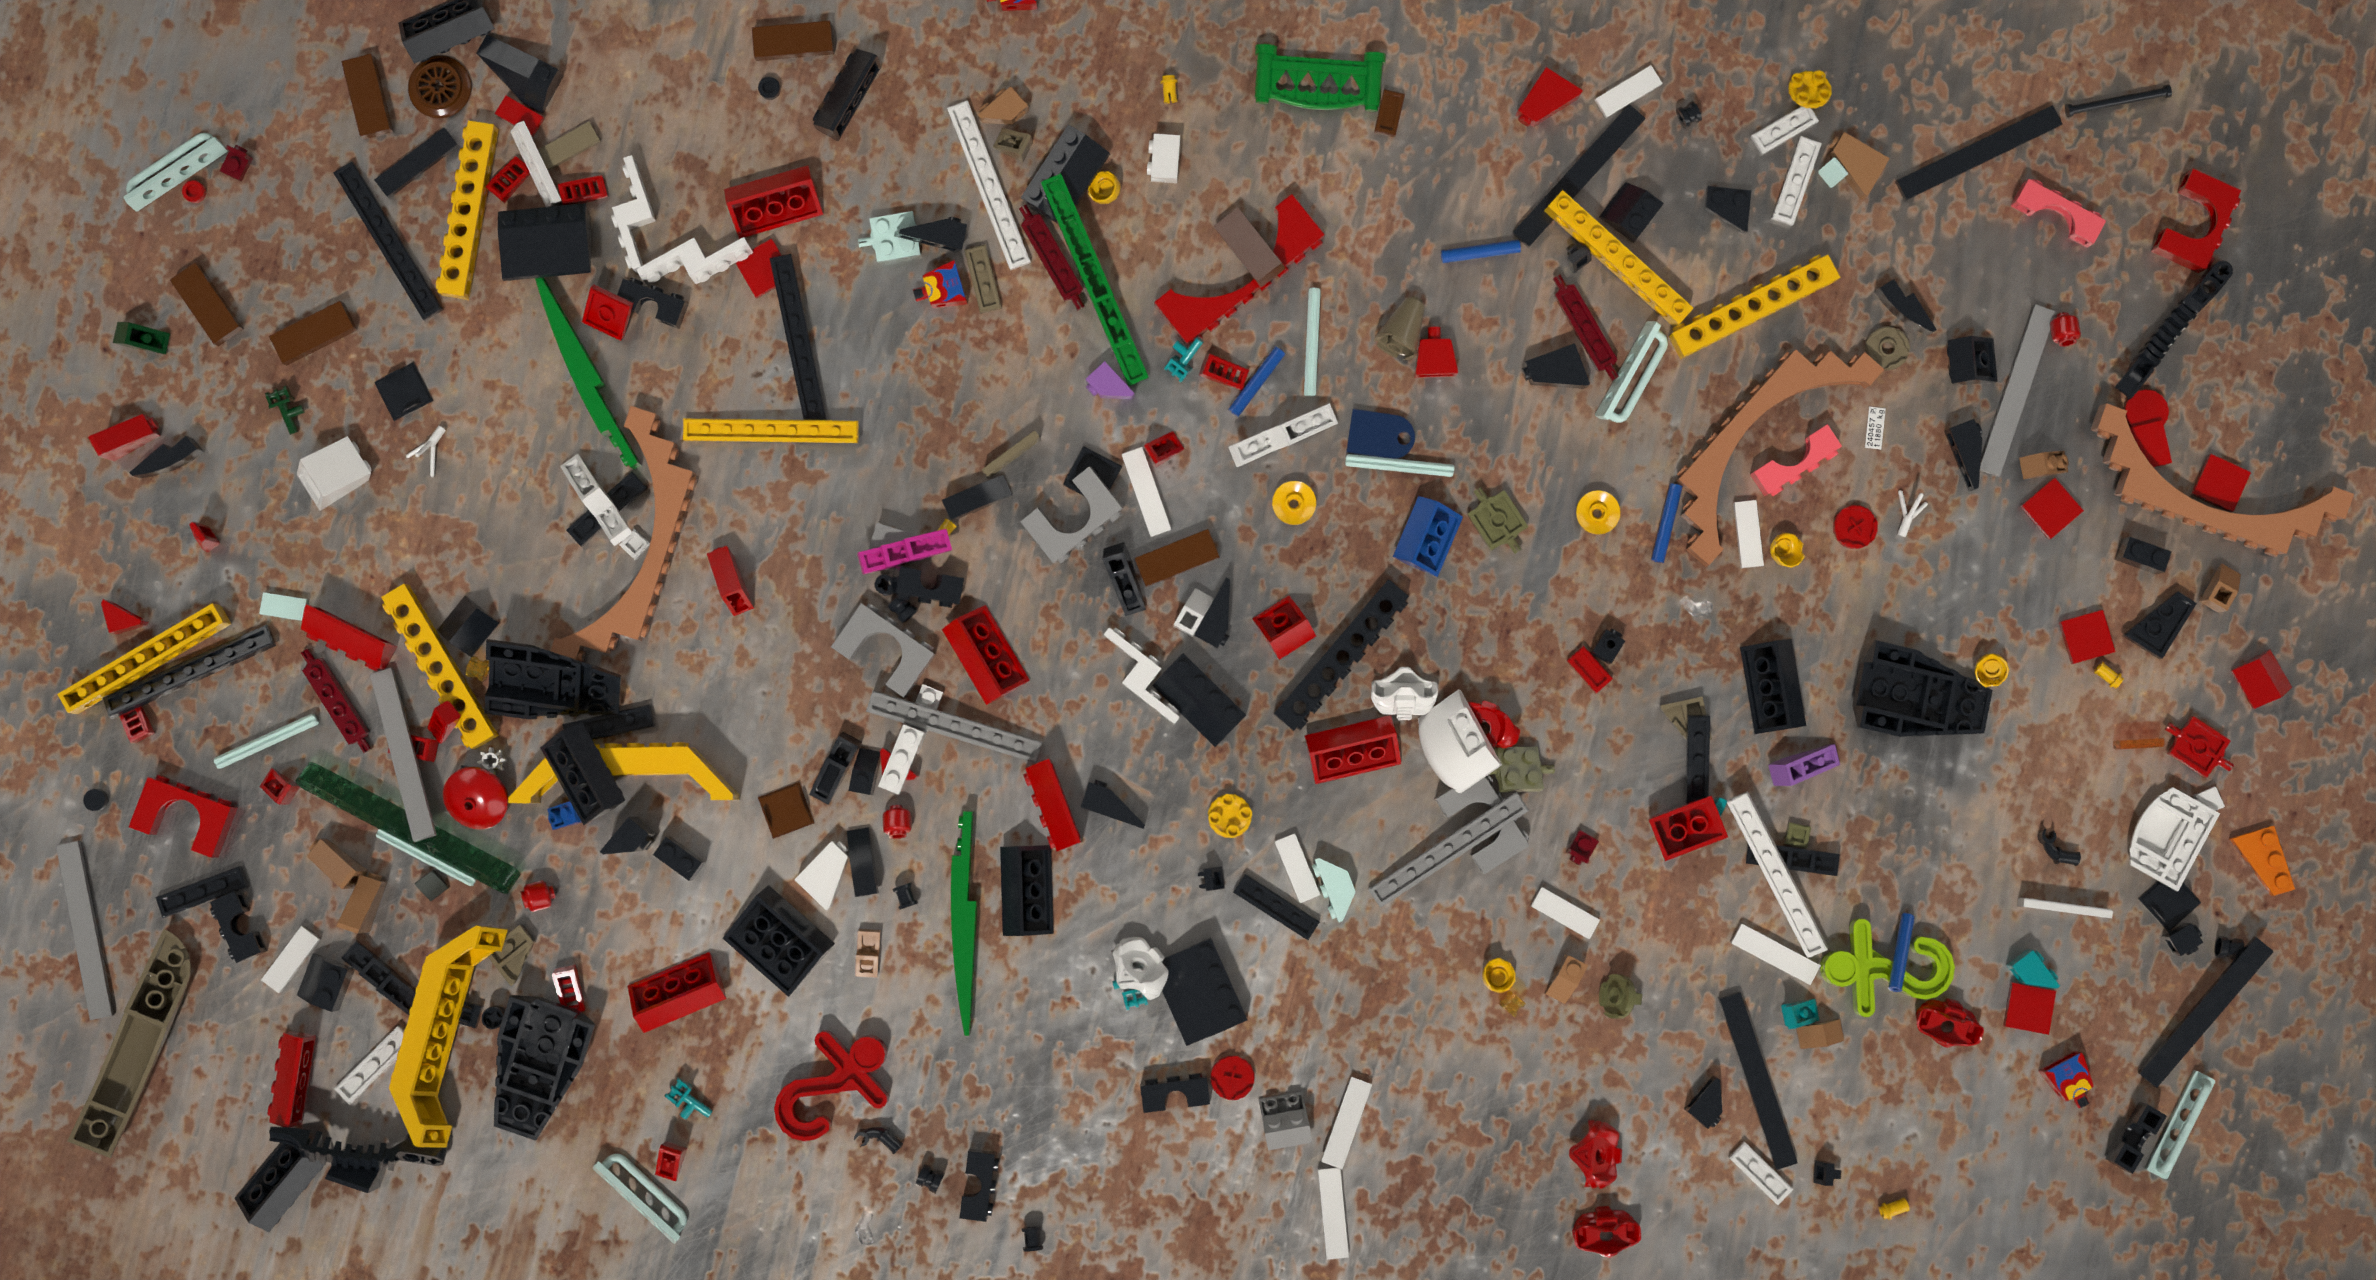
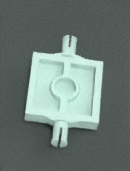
[858,211,921,262]

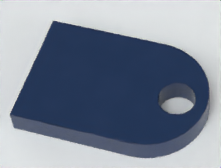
[1346,409,1415,459]

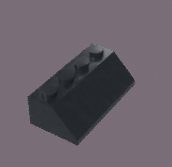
[398,0,495,64]
[813,49,881,142]
[1021,125,1110,224]
[1740,639,1806,734]
[1152,653,1246,747]
[540,722,625,825]
[1000,845,1054,936]
[234,1143,324,1232]

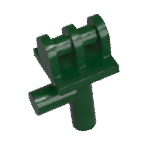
[265,385,305,435]

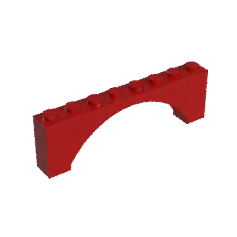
[1154,194,1325,346]

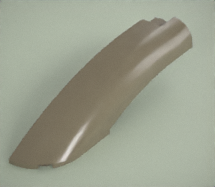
[67,929,191,1158]

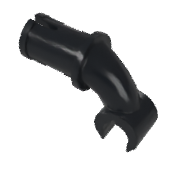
[2037,829,2081,866]
[854,1127,903,1154]

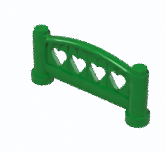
[1254,44,1386,112]

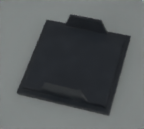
[374,362,433,421]
[2138,881,2201,932]

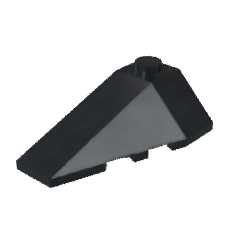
[476,35,564,114]

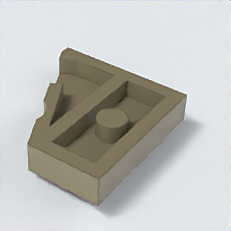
[1660,696,1712,740]
[488,924,535,986]

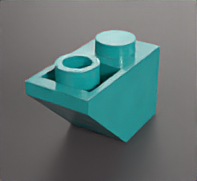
[2006,949,2060,989]

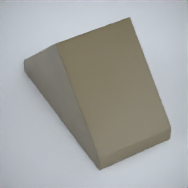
[993,128,1033,162]

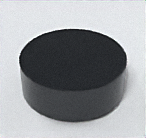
[758,77,781,100]
[83,789,108,811]

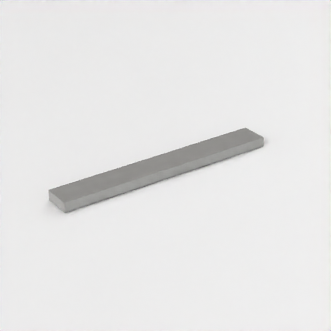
[1980,304,2056,477]
[370,668,437,842]
[866,690,1043,763]
[1368,792,1529,908]
[56,841,115,1020]

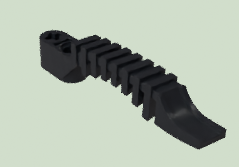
[2114,260,2233,400]
[269,1127,449,1171]

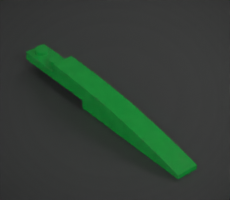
[1041,173,1149,387]
[535,277,642,470]
[951,811,978,1036]

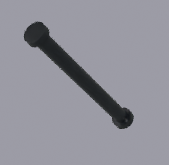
[2065,84,2172,117]

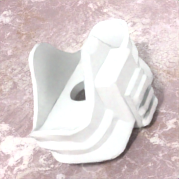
[1371,667,1438,720]
[1111,937,1168,1000]

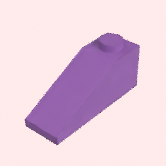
[1768,744,1840,786]

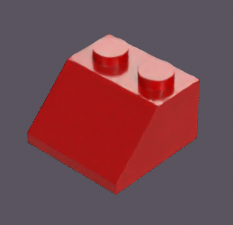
[1252,595,1316,660]

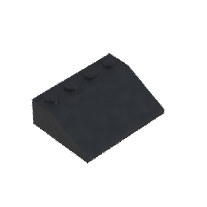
[497,203,591,281]
[722,885,835,997]
[1162,937,1248,1046]

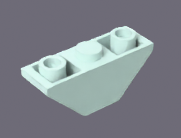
[1312,858,1356,922]

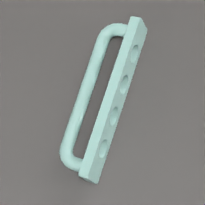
[123,133,227,211]
[1595,321,1668,423]
[2145,1070,2215,1179]
[593,1154,687,1244]

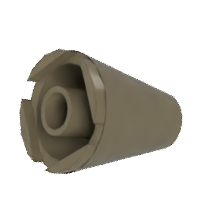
[1374,296,1425,360]

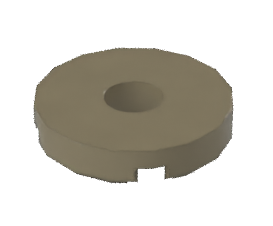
[1865,326,1910,371]

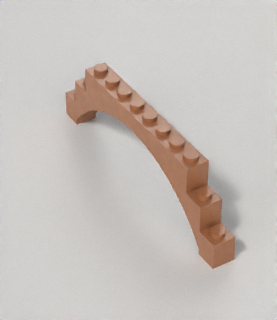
[1676,349,1885,567]
[2091,403,2354,557]
[551,406,697,661]

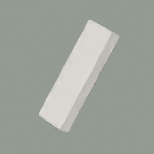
[1595,65,1663,119]
[1751,106,1819,155]
[1733,500,1764,568]
[1275,833,1320,903]
[1531,887,1600,939]
[261,926,321,993]
[1728,1141,1793,1205]

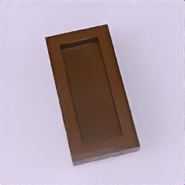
[1374,89,1405,138]

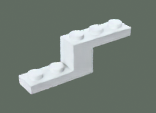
[611,155,656,273]
[636,237,753,285]
[1228,403,1338,467]
[560,454,632,546]
[1104,628,1180,725]
[878,684,944,795]

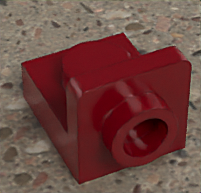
[219,145,253,182]
[1566,830,1599,866]

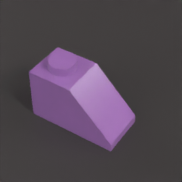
[1085,361,1135,400]

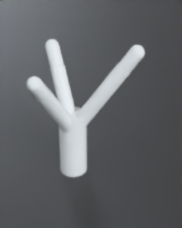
[406,425,446,477]
[1897,490,1928,537]

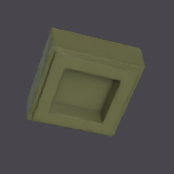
[1784,822,1811,849]

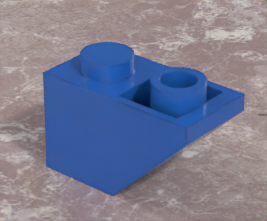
[547,801,599,830]

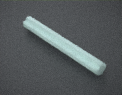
[1304,288,1321,396]
[1345,454,1454,477]
[214,714,319,769]
[376,827,478,886]

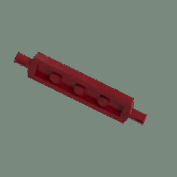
[1019,204,1085,311]
[1553,274,1620,381]
[300,649,372,754]

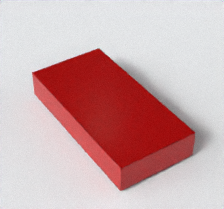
[494,95,545,137]
[1566,646,1613,694]

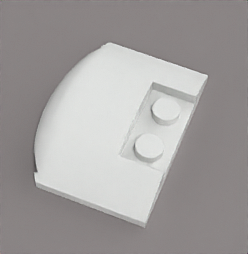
[1418,689,1502,793]
[2129,787,2220,891]

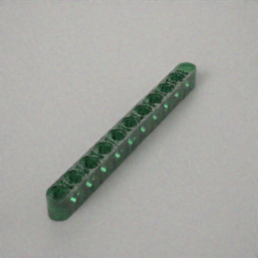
[295,762,521,894]

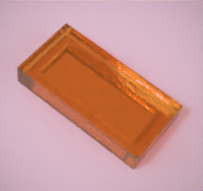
[2113,738,2165,750]

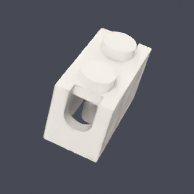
[1147,134,1180,183]

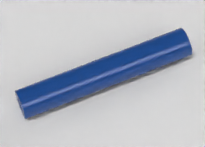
[1441,240,1521,264]
[1228,346,1285,417]
[1651,483,1683,563]
[1888,913,1915,992]

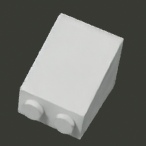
[297,436,372,511]

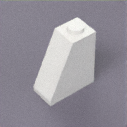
[795,841,849,911]

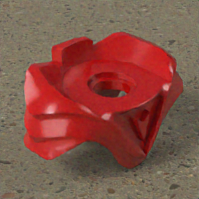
[1468,701,1520,749]
[1916,998,1984,1048]
[1569,1120,1622,1189]
[1572,1206,1641,1258]

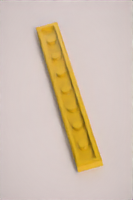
[683,418,859,443]

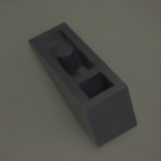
[894,217,967,252]
[1944,419,1983,492]
[1102,542,1146,616]
[1194,578,1230,649]
[1081,779,1145,829]

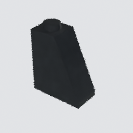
[1521,343,1590,389]

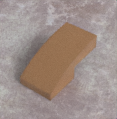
[855,929,881,978]

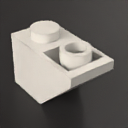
[1174,588,1214,637]

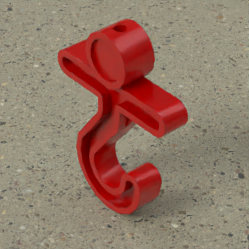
[774,1030,889,1141]

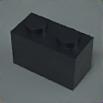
[2115,537,2172,574]
[653,837,706,881]

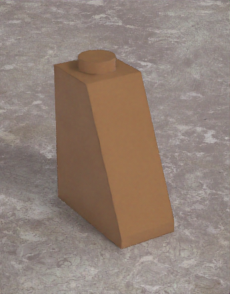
[1828,132,1890,200]
[307,839,368,889]
[336,872,388,934]

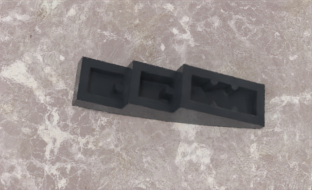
[1746,844,1841,876]
[341,940,416,1015]

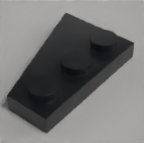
[2122,591,2197,659]

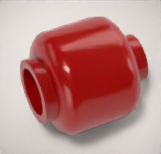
[2050,312,2081,347]
[882,805,912,839]
[520,880,555,912]

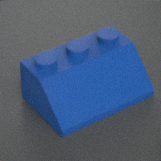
[1393,496,1463,577]

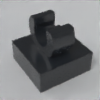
[1566,243,1592,273]
[1198,866,1225,891]
[459,1001,484,1028]
[1813,1160,1842,1186]

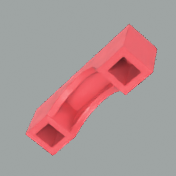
[2011,179,2106,248]
[1750,424,1842,497]

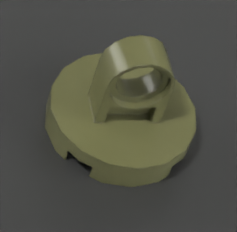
[1599,974,1643,1019]

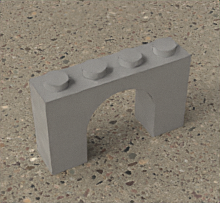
[1020,466,1124,564]
[831,603,935,698]
[1435,775,1529,874]

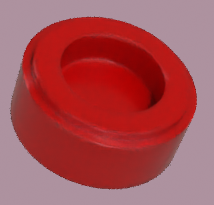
[182,180,206,203]

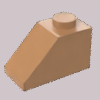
[1545,954,1588,1004]

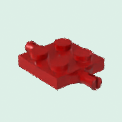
[2165,716,2234,778]

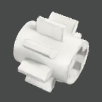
[477,747,507,775]

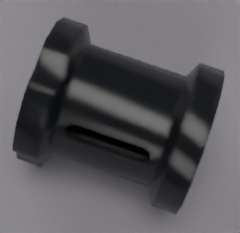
[874,574,893,596]
[892,882,918,910]
[1022,1226,1043,1252]

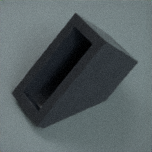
[848,748,881,795]
[1684,1076,1723,1129]

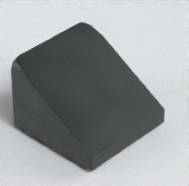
[415,870,449,901]

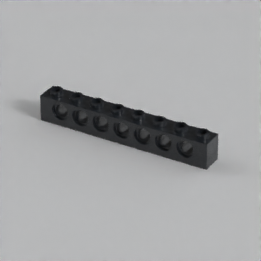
[1273,579,1409,731]

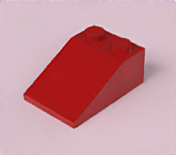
[1649,795,1728,861]

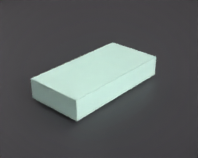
[259,592,309,621]

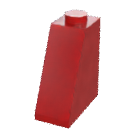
[1515,67,1583,127]
[88,414,161,462]
[707,546,754,616]

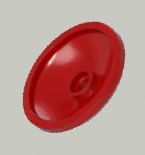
[443,767,509,830]

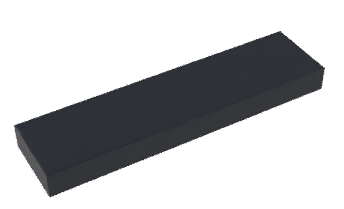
[374,127,459,198]
[566,471,647,547]
[563,705,655,741]
[1685,715,1710,803]
[155,866,249,918]
[1233,874,1320,940]

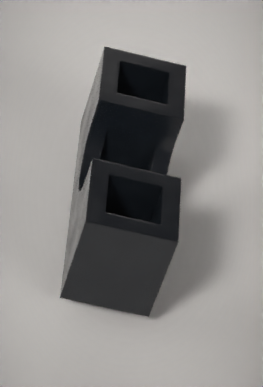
[617,278,688,329]
[890,566,964,608]
[210,891,267,963]
[1140,1073,1210,1113]
[2106,1102,2167,1174]
[959,1149,1000,1222]

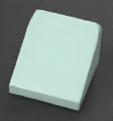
[1818,157,1848,188]

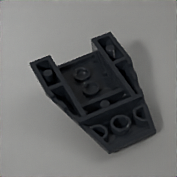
[484,639,621,720]
[1852,640,1993,737]
[494,995,596,1141]

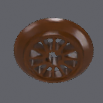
[408,56,471,118]

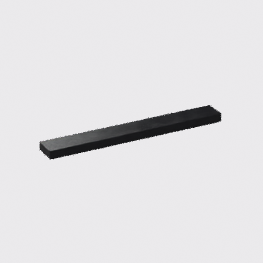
[1512,104,1646,248]
[1895,105,2063,201]
[333,161,444,321]
[770,254,827,420]
[103,625,276,719]
[2138,936,2274,1088]
[1718,992,1798,1170]

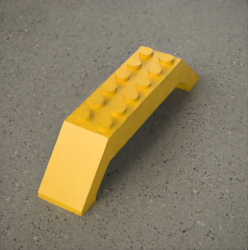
[508,742,740,804]
[389,925,508,1147]

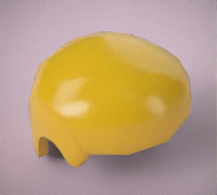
[1088,171,1121,204]
[1770,533,1805,568]
[1974,653,2009,687]
[1482,958,1516,993]

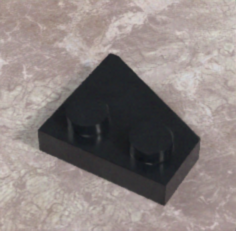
[1704,186,1751,234]

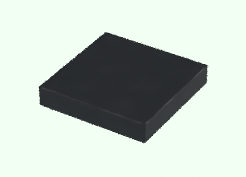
[1063,446,1122,497]

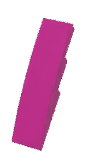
[857,529,952,575]

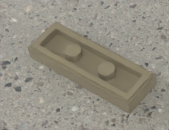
[538,122,601,171]
[964,244,1002,314]
[982,430,1040,478]

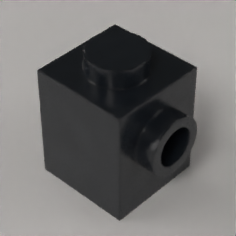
[1590,628,1625,665]
[2162,923,2203,956]

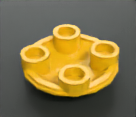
[1788,70,1832,108]
[1208,794,1252,838]

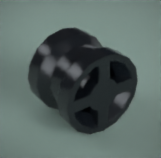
[1676,101,1702,129]

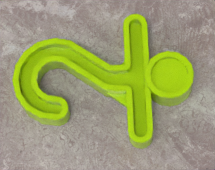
[1819,918,1955,1017]

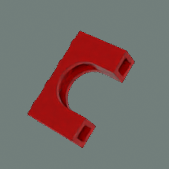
[2151,168,2241,273]
[128,774,238,858]

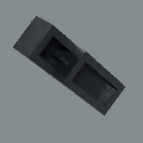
[1874,279,1937,336]
[129,436,204,478]
[942,475,1012,522]
[809,732,862,805]
[847,827,879,897]

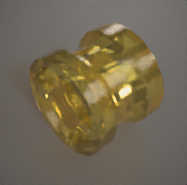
[466,656,489,682]
[1498,990,1526,1017]

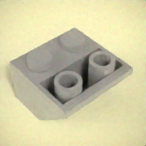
[1259,1091,1312,1150]

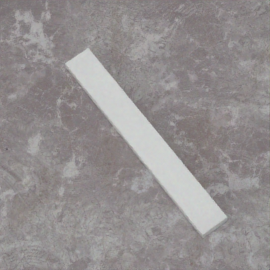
[947,101,1031,271]
[1727,791,1829,958]

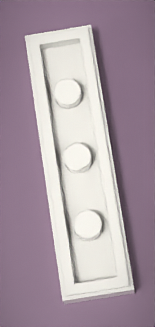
[511,121,562,207]
[1771,136,1822,226]
[1121,447,1171,537]
[2017,898,2113,918]
[1730,923,1821,985]
[334,1025,405,1105]
[1321,1077,1372,1169]
[1318,1167,1349,1260]

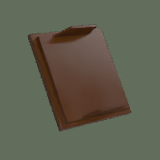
[758,782,814,839]

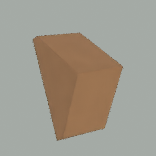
[1796,1019,1844,1049]

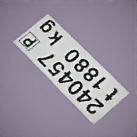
[1865,407,1886,450]

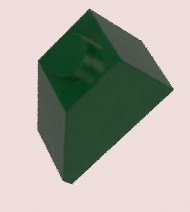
[113,322,170,355]

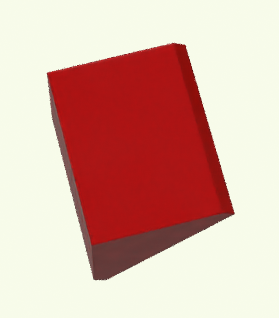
[2231,649,2293,709]

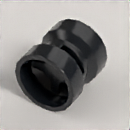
[888,598,919,624]
[2214,936,2245,960]
[482,1006,506,1029]
[915,1164,945,1193]

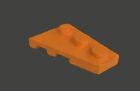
[2229,826,2295,896]

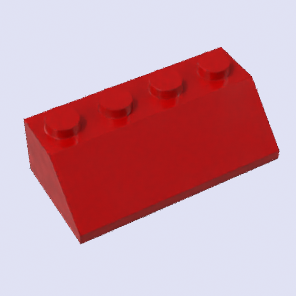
[724,165,823,239]
[301,604,398,671]
[942,605,1030,705]
[1304,715,1401,784]
[1023,758,1082,851]
[627,951,726,1033]
[267,1031,316,1127]

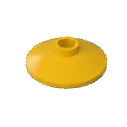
[1272,481,1316,525]
[1576,490,1620,535]

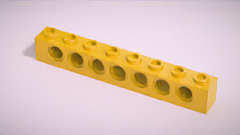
[436,120,499,300]
[1544,190,1693,327]
[1668,254,1840,360]
[381,584,499,749]
[57,603,232,714]

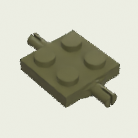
[1467,487,1528,554]
[1488,747,1555,792]

